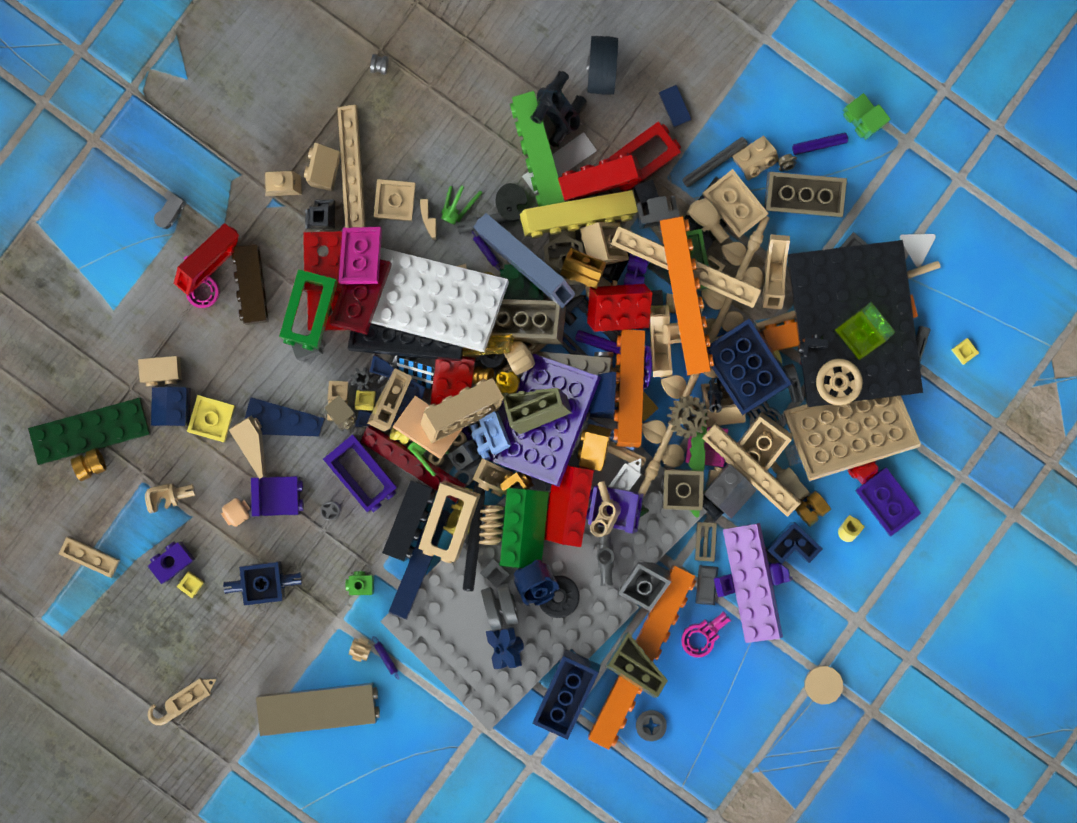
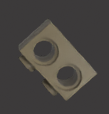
[324,395,357,431]

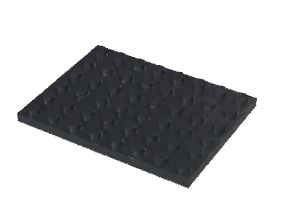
[787,240,923,407]

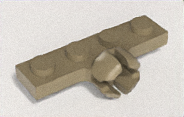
[537,351,613,375]

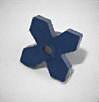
[486,627,524,669]

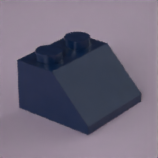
[588,372,616,419]
[151,387,191,426]

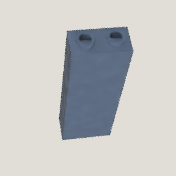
[473,213,575,308]

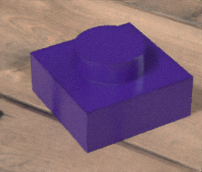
[714,574,735,597]

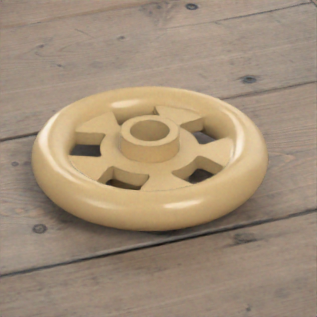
[816,359,863,405]

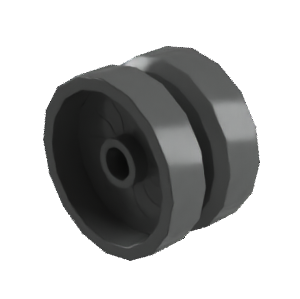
[481,583,519,631]

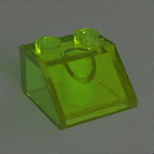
[835,302,895,360]

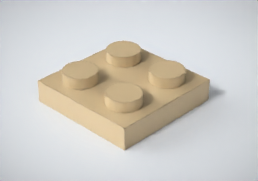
[374,179,416,222]

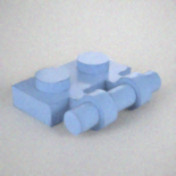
[470,411,511,460]

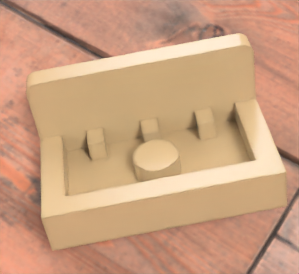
[732,135,779,181]
[472,458,511,497]

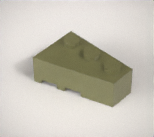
[502,388,572,434]
[605,632,668,698]

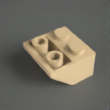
[304,143,341,191]

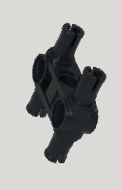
[530,71,587,148]

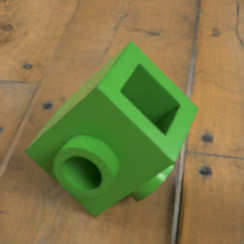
[345,571,374,595]

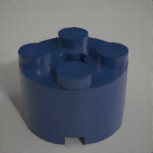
[514,560,559,606]

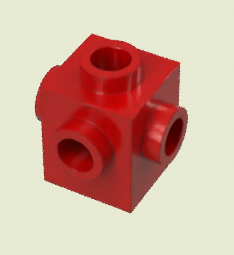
[847,461,878,485]

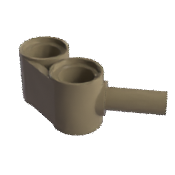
[770,462,810,502]

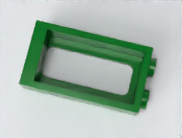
[279,269,338,351]

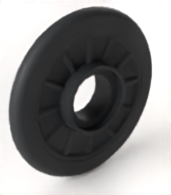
[539,575,580,618]

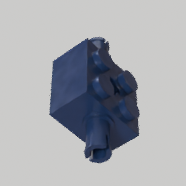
[223,561,302,606]

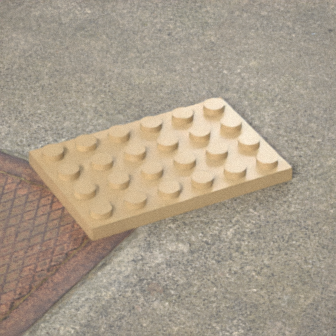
[784,396,921,481]

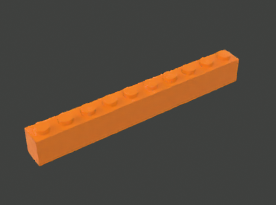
[588,565,696,750]

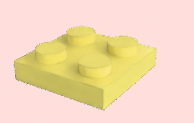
[187,395,235,442]

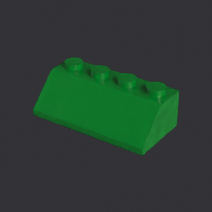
[500,488,549,568]

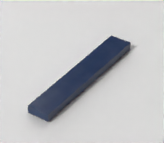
[389,508,451,620]

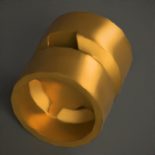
[71,448,107,481]
[795,491,831,527]

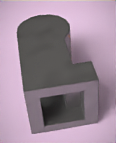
[154,190,187,229]

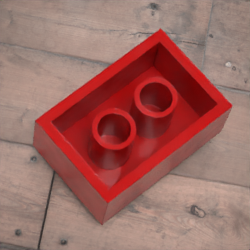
[587,284,652,332]

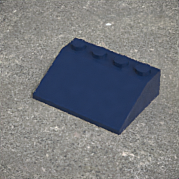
[707,318,794,416]

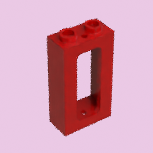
[607,121,681,192]
[173,223,239,296]

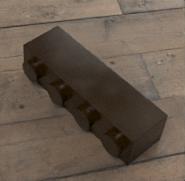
[232,244,269,325]

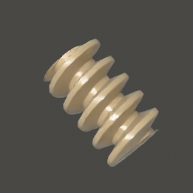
[479,505,505,545]

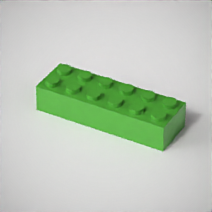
[510,91,565,207]

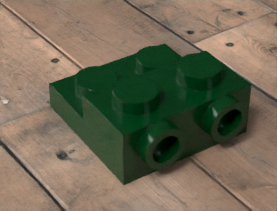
[500,264,543,300]

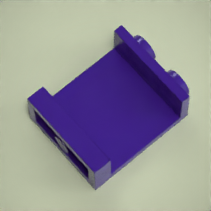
[251,476,304,516]

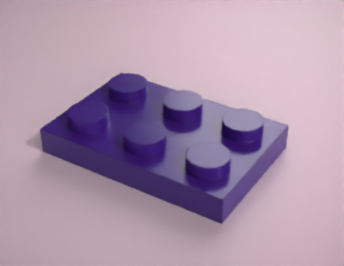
[855,467,921,537]

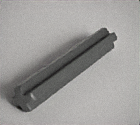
[682,137,748,187]

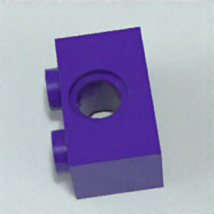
[148,541,196,584]

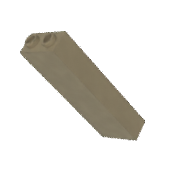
[256,683,380,736]

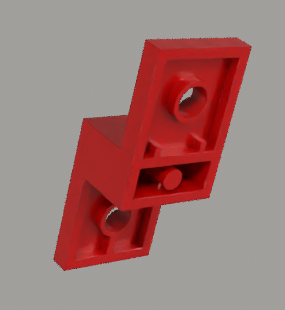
[303,231,347,331]

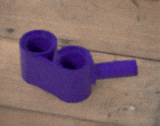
[623,254,648,285]

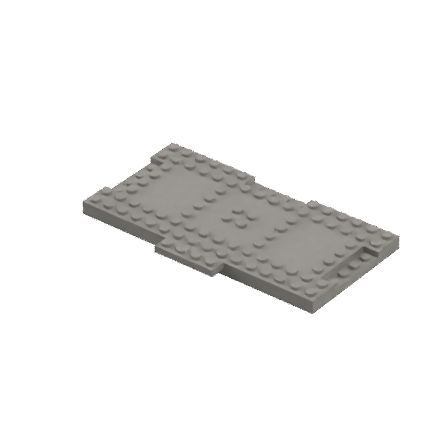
[380,412,707,731]

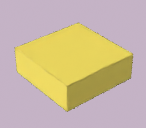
[951,338,979,365]
[355,390,376,411]
[177,571,205,598]

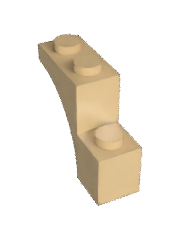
[762,234,790,310]
[649,305,673,378]

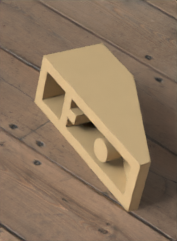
[367,368,412,431]
[229,415,266,479]

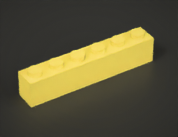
[519,190,638,238]

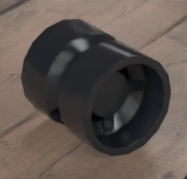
[480,343,507,369]

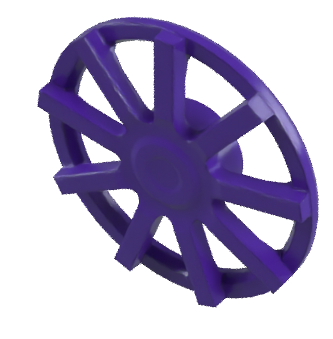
[643,346,652,389]

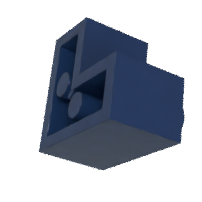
[765,522,823,564]

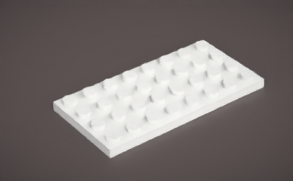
[371,248,509,352]

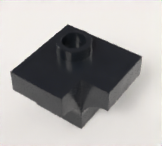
[305,199,335,229]

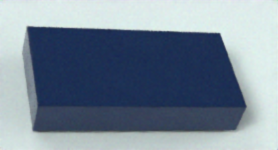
[658,85,691,128]

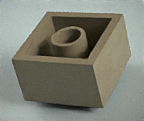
[663,469,704,511]

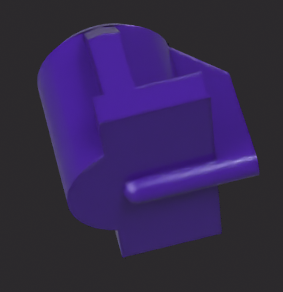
[769,562,793,586]

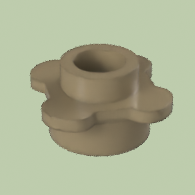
[778,154,797,171]

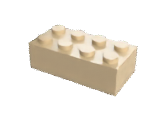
[420,378,504,444]

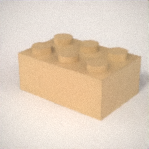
[725,412,793,471]

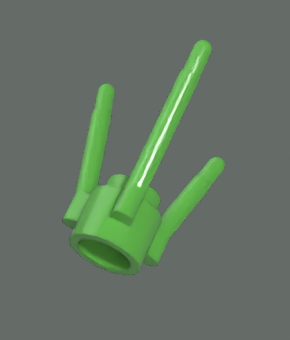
[441,185,482,225]
[408,441,449,476]

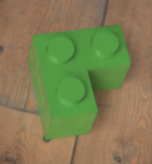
[842,93,891,140]

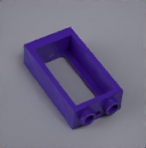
[323,434,398,513]

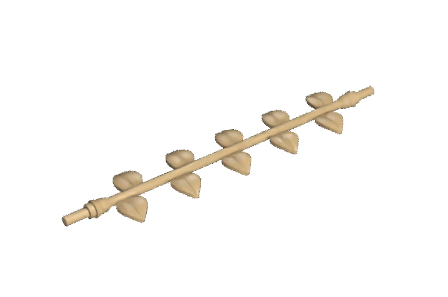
[638,216,770,497]

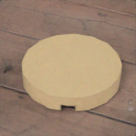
[804,666,843,704]

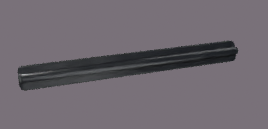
[462,481,486,592]

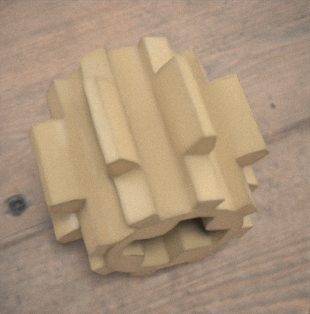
[348,637,373,662]

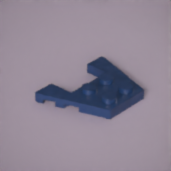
[355,354,425,427]

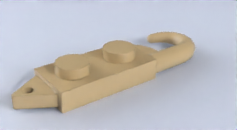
[148,678,216,726]

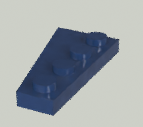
[244,397,325,437]

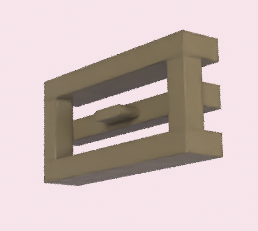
[695,522,717,562]

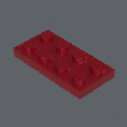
[329,259,392,334]

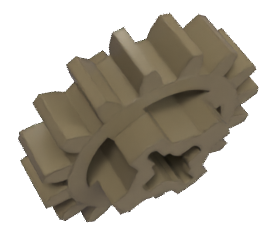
[667,395,709,438]

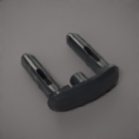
[561,295,620,356]

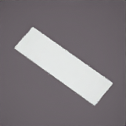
[522,132,597,194]

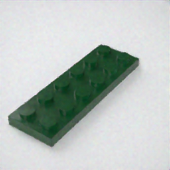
[28,398,150,465]

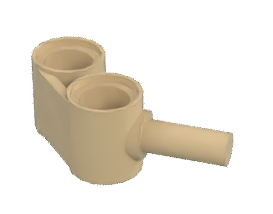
[590,481,621,537]

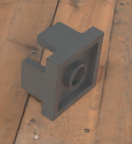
[636,196,680,229]

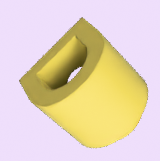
[838,515,865,542]

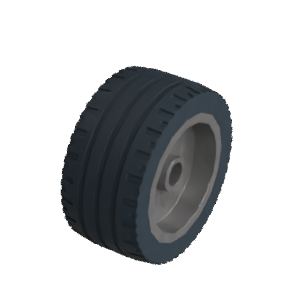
[587,36,618,95]

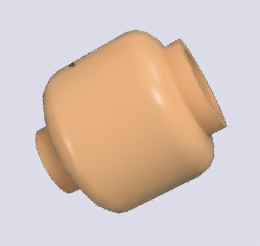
[221,498,250,527]

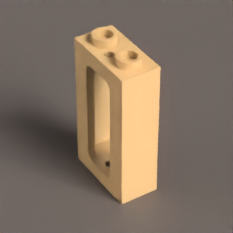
[418,481,481,563]

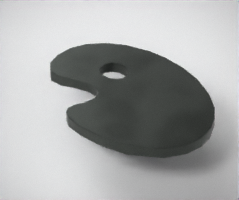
[495,183,528,222]

